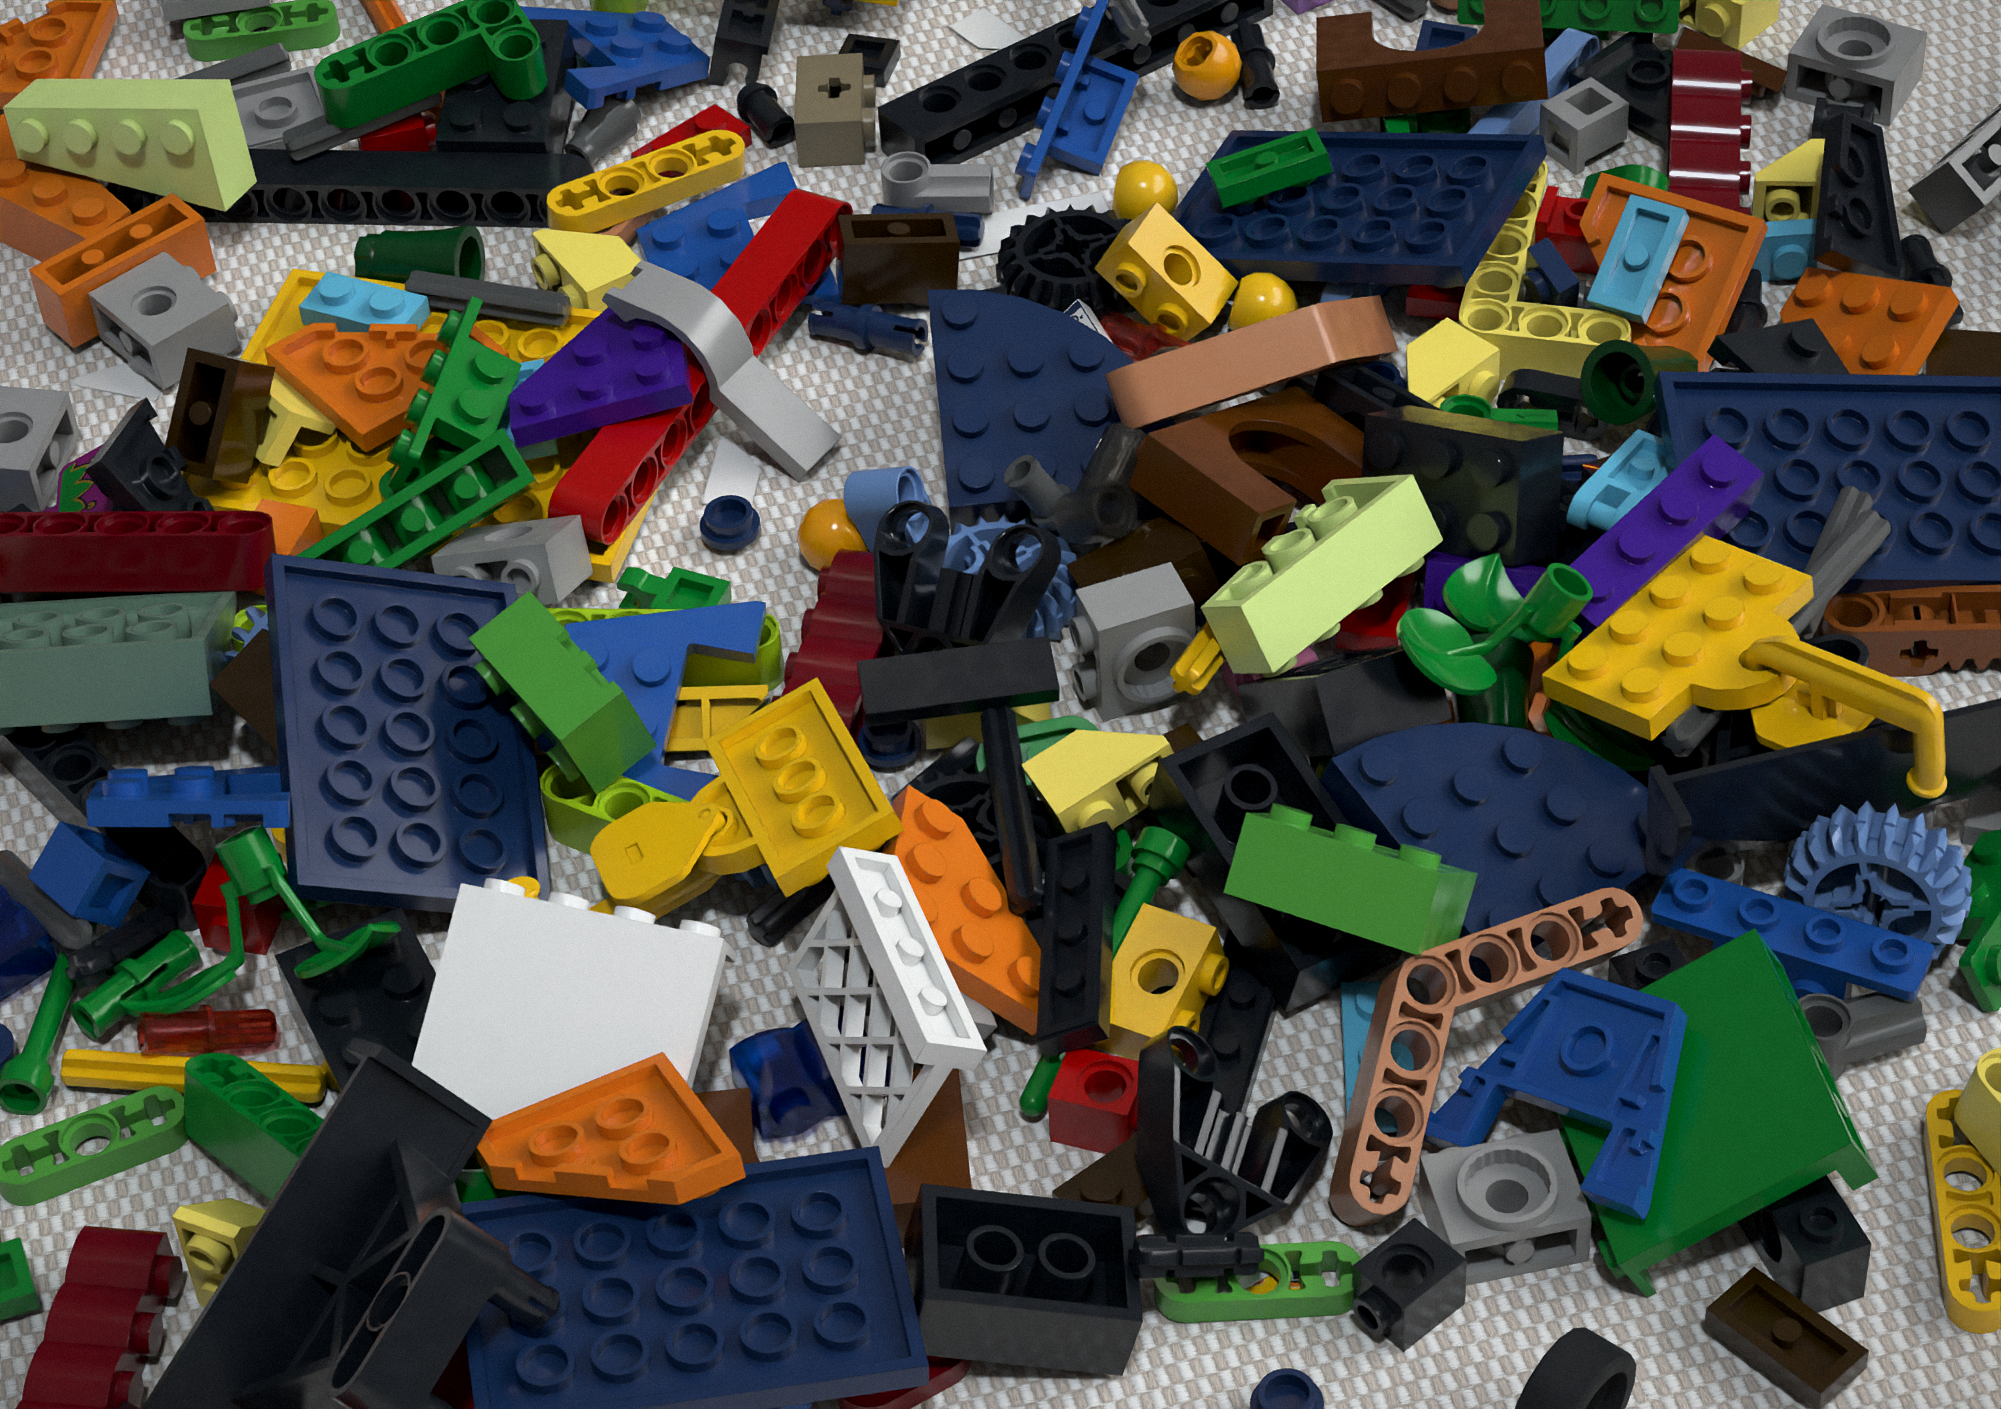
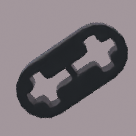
[1496,369,1608,441]

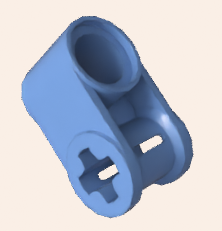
[843,466,933,552]

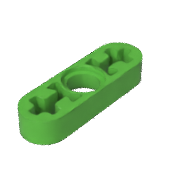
[183,0,341,62]
[0,1086,190,1206]
[1154,1241,1361,1323]

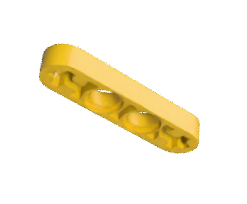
[547,130,745,233]
[1923,1089,2001,1334]

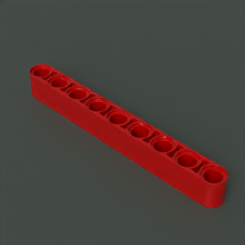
[548,188,853,545]

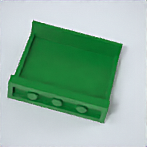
[1550,928,1879,1298]

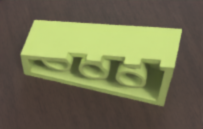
[3,79,257,212]
[1201,474,1443,678]

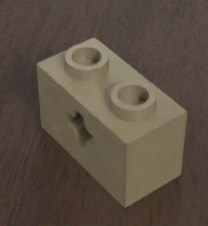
[794,53,876,168]

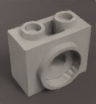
[1785,4,1927,127]
[88,251,240,390]
[0,386,80,512]
[431,515,593,608]
[1069,562,1196,722]
[1419,1129,1592,1286]

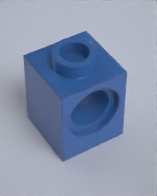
[28,821,151,928]

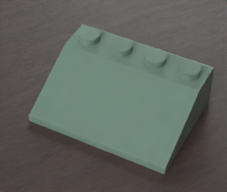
[0,591,237,736]

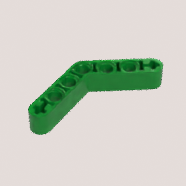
[184,1053,537,1203]

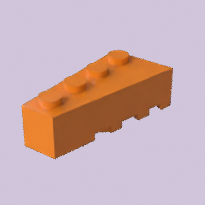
[0,113,131,262]

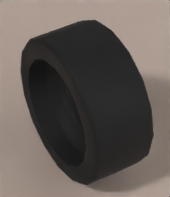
[1515,1327,1637,1409]

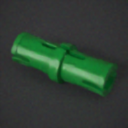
[71,929,201,1039]

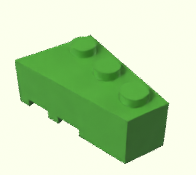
[468,590,657,795]
[1223,804,1478,955]

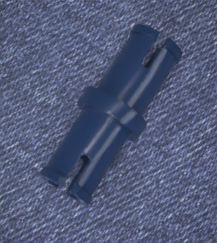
[808,298,928,357]

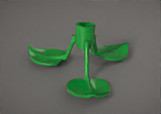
[1396,553,1657,772]
[118,824,402,1018]

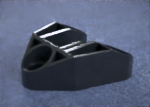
[873,500,1061,655]
[1136,1026,1333,1241]

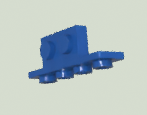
[1015,0,1140,200]
[1650,868,1935,1001]

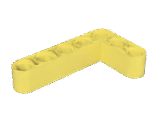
[1459,160,1631,380]

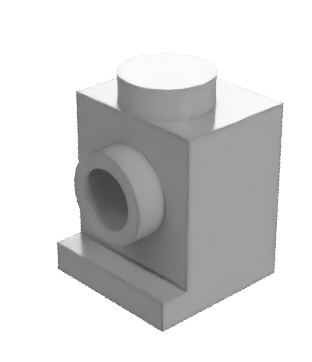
[1539,77,1629,175]

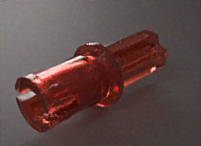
[1100,311,1193,362]
[137,1004,277,1056]

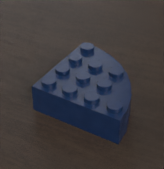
[927,289,1176,535]
[1319,722,1663,983]

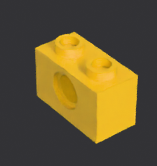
[1094,202,1239,349]
[1094,903,1229,1061]

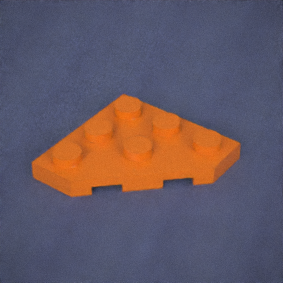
[0,0,119,111]
[1579,172,1768,372]
[1779,267,1960,375]
[264,323,510,452]
[882,785,1041,1036]
[473,1052,746,1205]

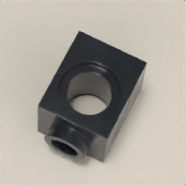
[1352,1218,1467,1352]

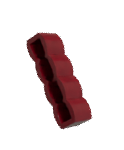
[1667,49,1752,215]
[770,548,896,747]
[15,1226,183,1409]

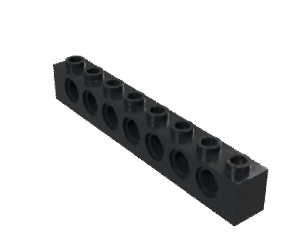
[877,0,1273,164]

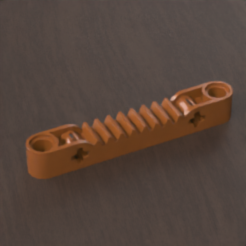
[1818,585,2001,677]

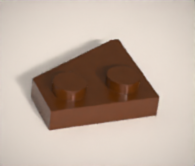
[1672,27,1788,98]

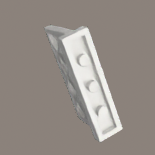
[786,846,987,1168]

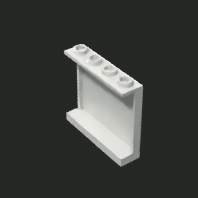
[412,878,738,1120]

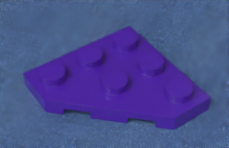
[509,307,693,448]

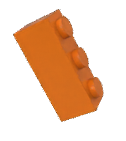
[29,193,217,349]

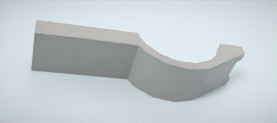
[602,260,842,482]

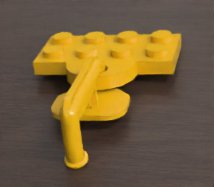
[1542,535,1947,799]
[508,677,905,920]

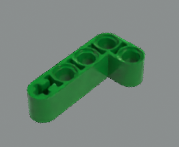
[314,0,548,128]

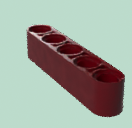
[0,511,277,592]

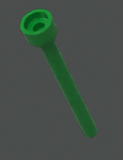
[1019,826,1191,1117]
[0,920,98,1116]

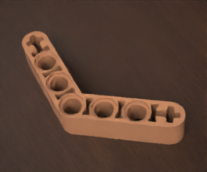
[1105,295,1399,434]
[1329,887,1643,1228]

